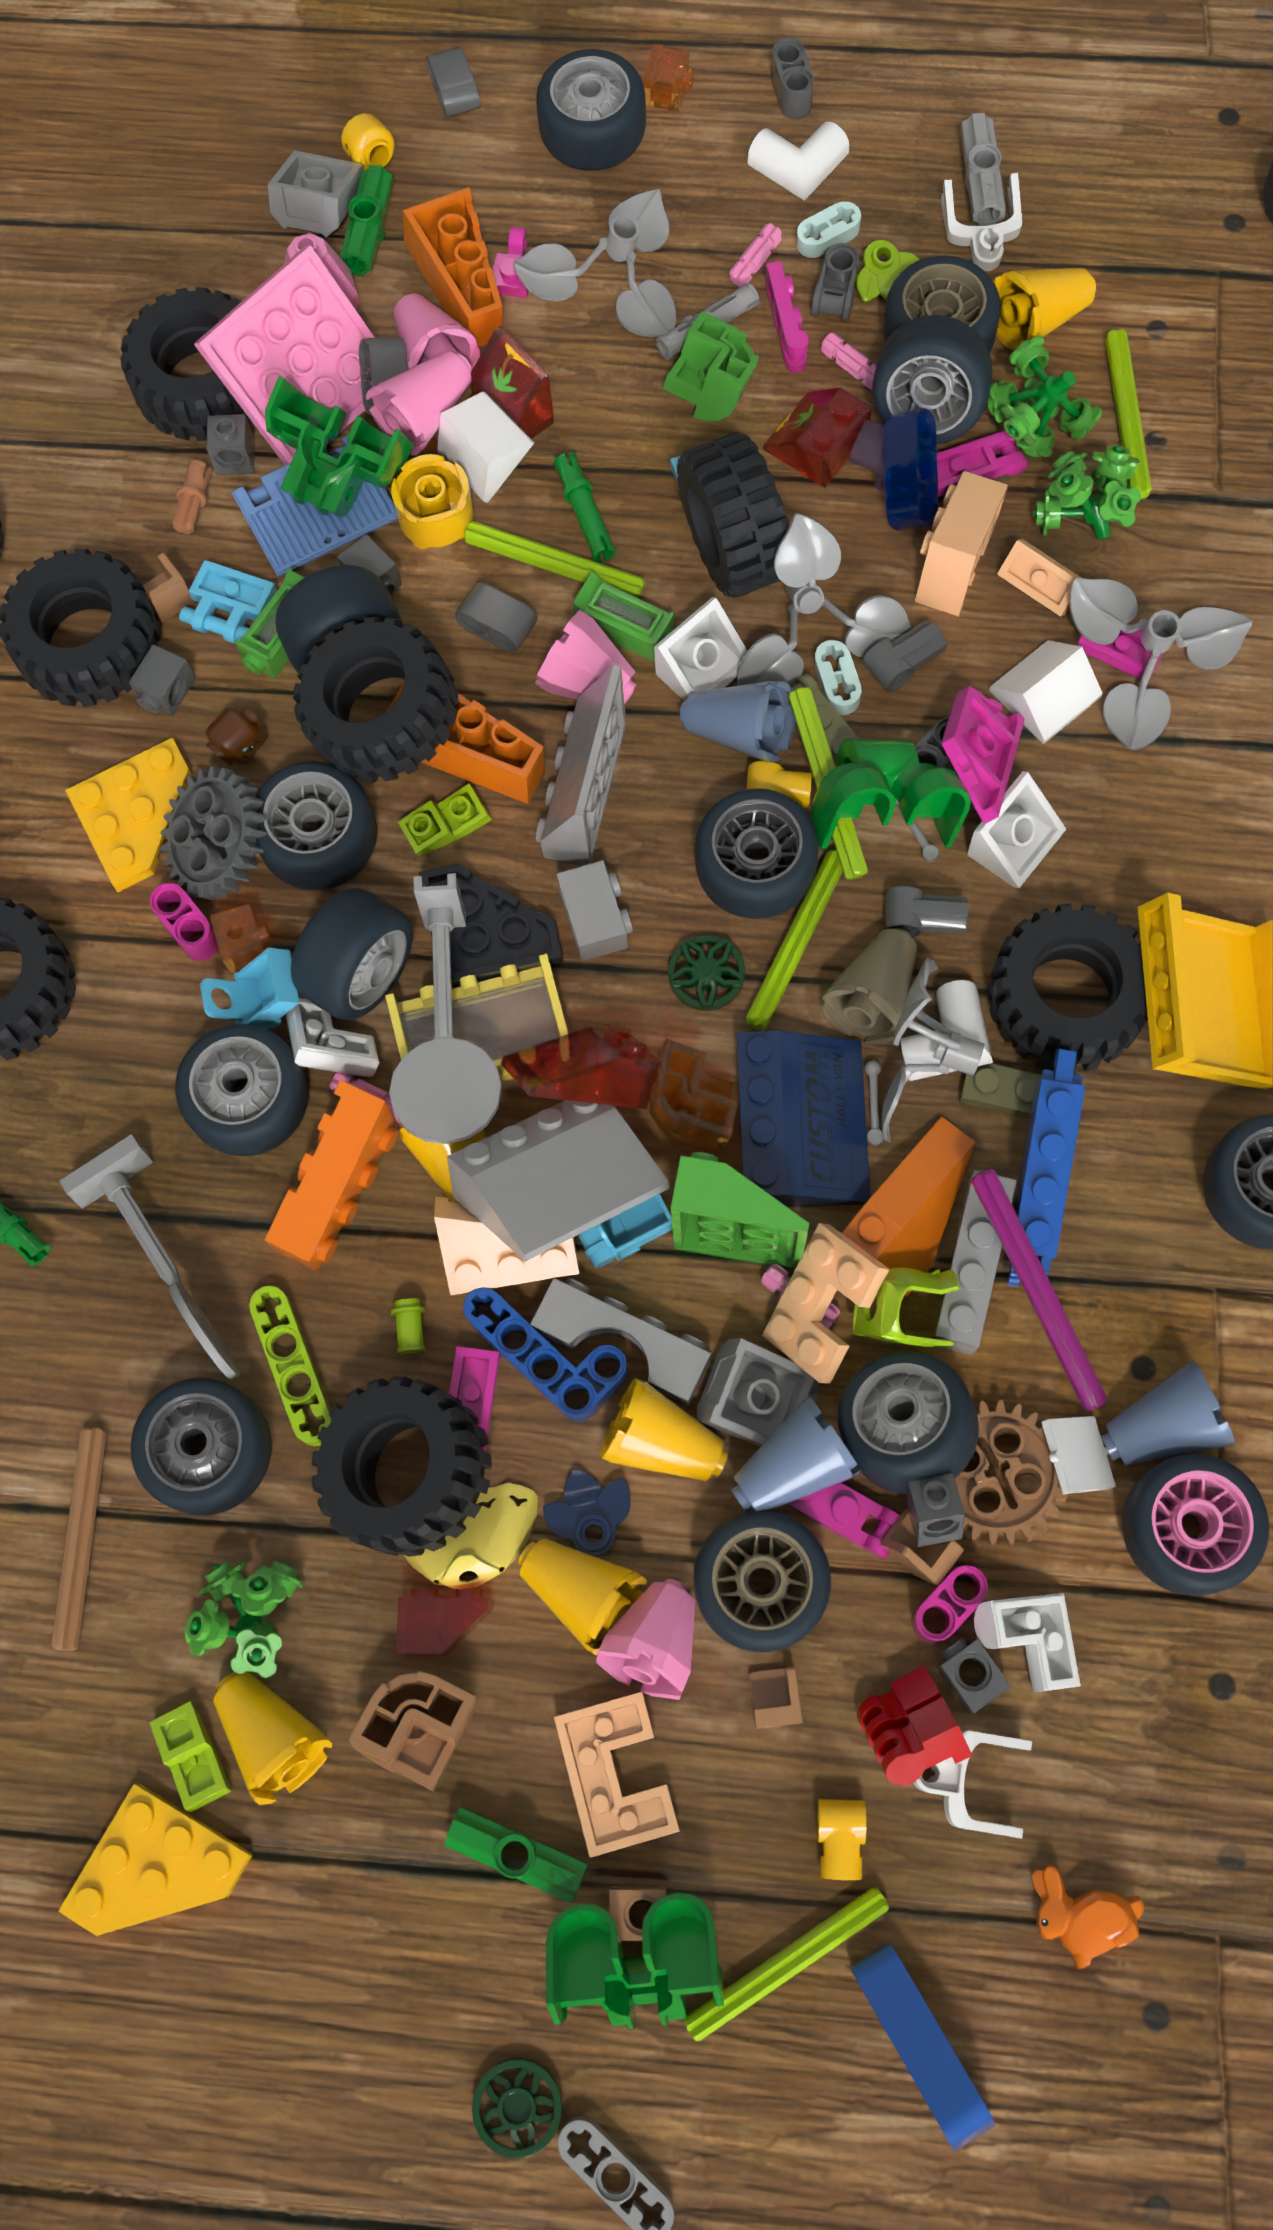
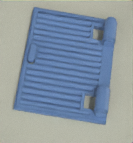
[232,435,398,578]

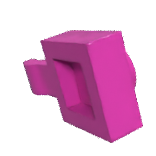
[493,227,529,298]

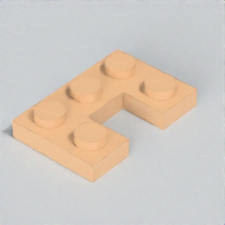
[762,1223,890,1384]
[554,1692,680,1858]

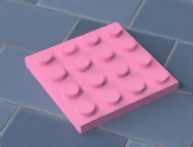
[194,245,375,465]

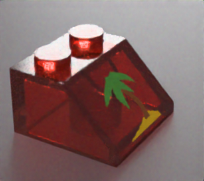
[470,326,554,439]
[763,387,872,488]

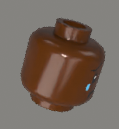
[206,706,265,766]

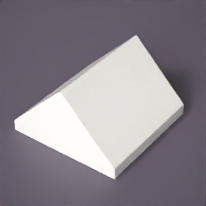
[437,392,534,503]
[654,597,748,701]
[989,640,1103,744]
[967,771,1066,888]

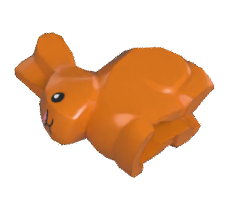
[1031,1865,1145,1969]

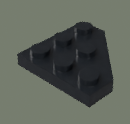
[419,863,563,987]

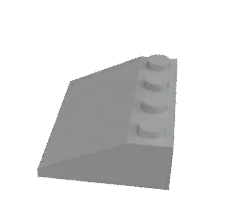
[536,665,626,866]
[447,1089,670,1262]

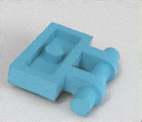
[179,560,277,644]

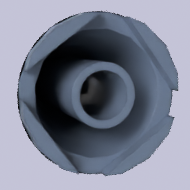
[680,680,795,762]
[1101,1360,1235,1465]
[731,1397,861,1512]

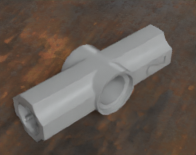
[960,113,1006,226]

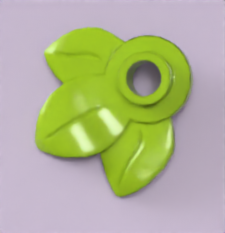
[856,240,920,303]

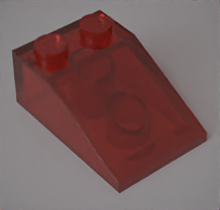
[501,1024,660,1109]

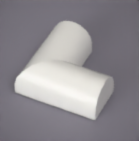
[747,122,849,201]
[900,980,993,1081]
[286,998,379,1078]
[974,1593,1081,1693]

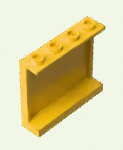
[1138,892,1273,1090]

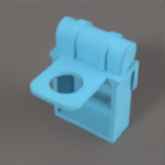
[200,947,299,1031]
[578,1194,672,1269]

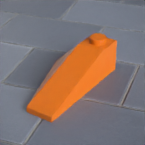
[842,1116,975,1299]

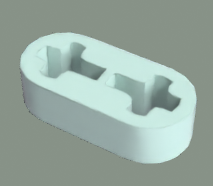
[796,201,861,258]
[814,640,862,715]

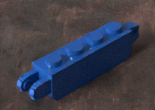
[1007,1049,1085,1287]

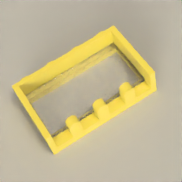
[385,954,574,1080]

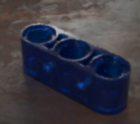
[884,408,938,531]

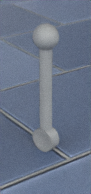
[895,799,939,862]
[864,1060,884,1147]

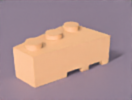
[915,471,1008,617]
[434,1196,579,1295]

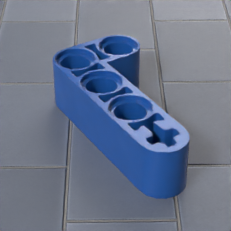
[463,1287,628,1422]
[850,1943,995,2152]

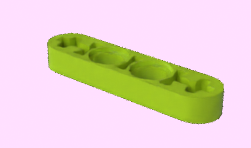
[249,1286,332,1446]

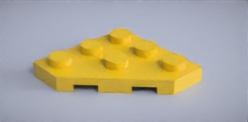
[65,738,193,892]
[58,1783,253,1936]

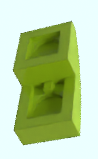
[149,1701,232,1813]

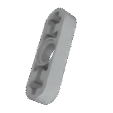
[558,2116,674,2230]

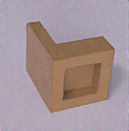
[143,552,194,623]
[880,1510,964,1586]
[749,1666,803,1729]

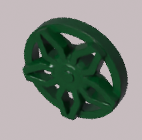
[668,935,745,1011]
[472,2058,562,2158]

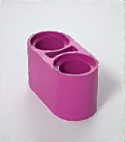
[150,883,219,961]
[912,1565,988,1643]

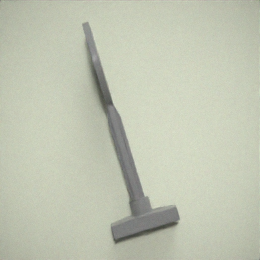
[389,873,502,1145]
[59,1134,239,1380]

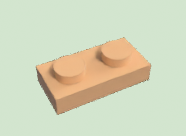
[997,539,1081,617]

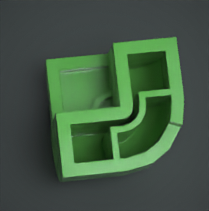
[663,311,759,422]

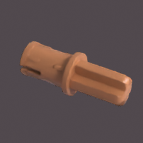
[173,460,212,535]

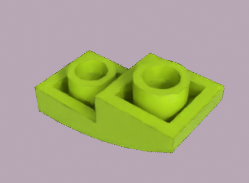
[398,783,493,856]

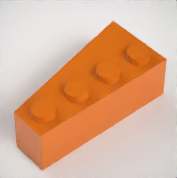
[403,187,503,347]
[386,682,545,804]
[265,1080,399,1271]

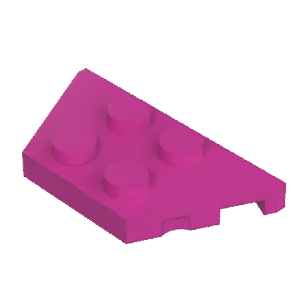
[941,686,1025,824]

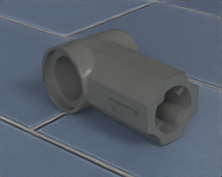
[863,620,947,693]
[885,886,968,937]

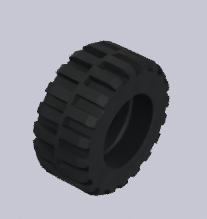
[120,287,249,441]
[677,432,789,598]
[0,549,161,707]
[293,617,459,782]
[0,897,76,1060]
[988,903,1148,1071]
[311,1376,492,1557]

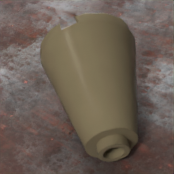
[821,928,917,1044]

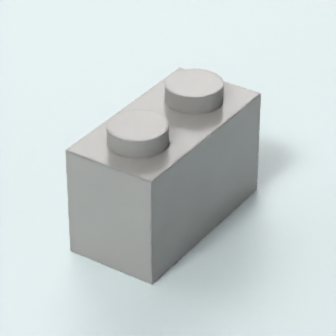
[556,860,633,962]

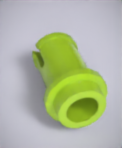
[391,1298,425,1354]

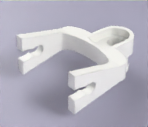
[940,173,1022,271]
[913,1730,1032,1839]

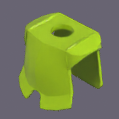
[853,1267,960,1347]

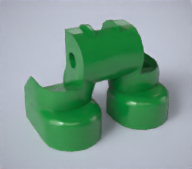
[265,376,414,517]
[811,738,971,849]
[546,1893,724,2030]

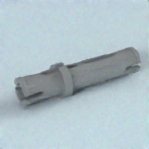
[656,283,759,361]

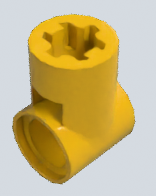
[746,761,812,809]
[817,1799,866,1880]

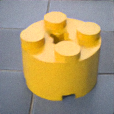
[391,454,474,549]

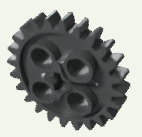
[160,766,267,900]

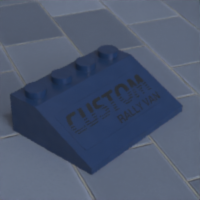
[736,1031,871,1207]

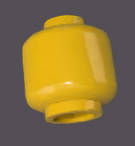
[341,113,395,170]

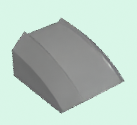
[268,150,364,238]
[697,1338,819,1447]

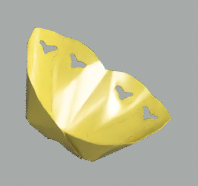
[403,1483,538,1589]

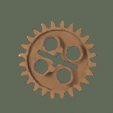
[955,1400,1068,1548]

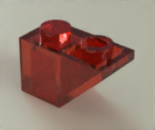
[396,1588,494,1655]

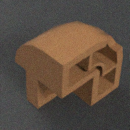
[349,1671,477,1792]

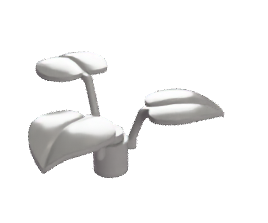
[513,189,676,337]
[737,513,912,687]
[1070,577,1253,750]
[882,957,985,1143]

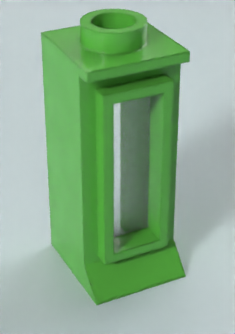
[235,568,305,679]
[573,572,675,663]

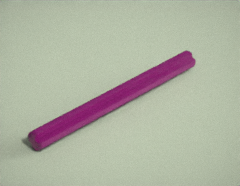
[971,1169,1107,1411]

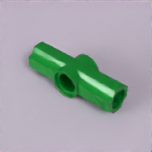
[339,165,394,276]
[444,1806,588,1904]

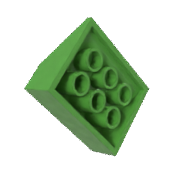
[671,1152,809,1270]

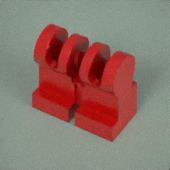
[856,1665,972,1786]

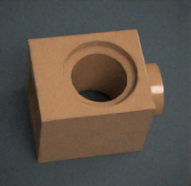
[609,1886,667,1941]

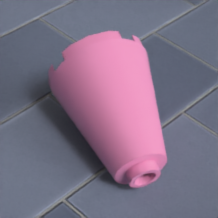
[394,293,481,377]
[366,351,472,456]

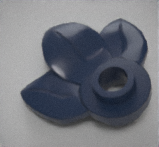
[543,1469,630,1556]

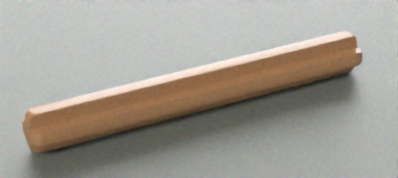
[51,1428,107,1651]

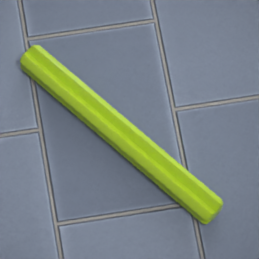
[1105,329,1152,499]
[464,521,645,599]
[788,687,868,880]
[746,850,843,1031]
[684,1887,889,2041]

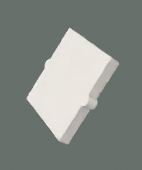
[1041,1416,1116,1494]

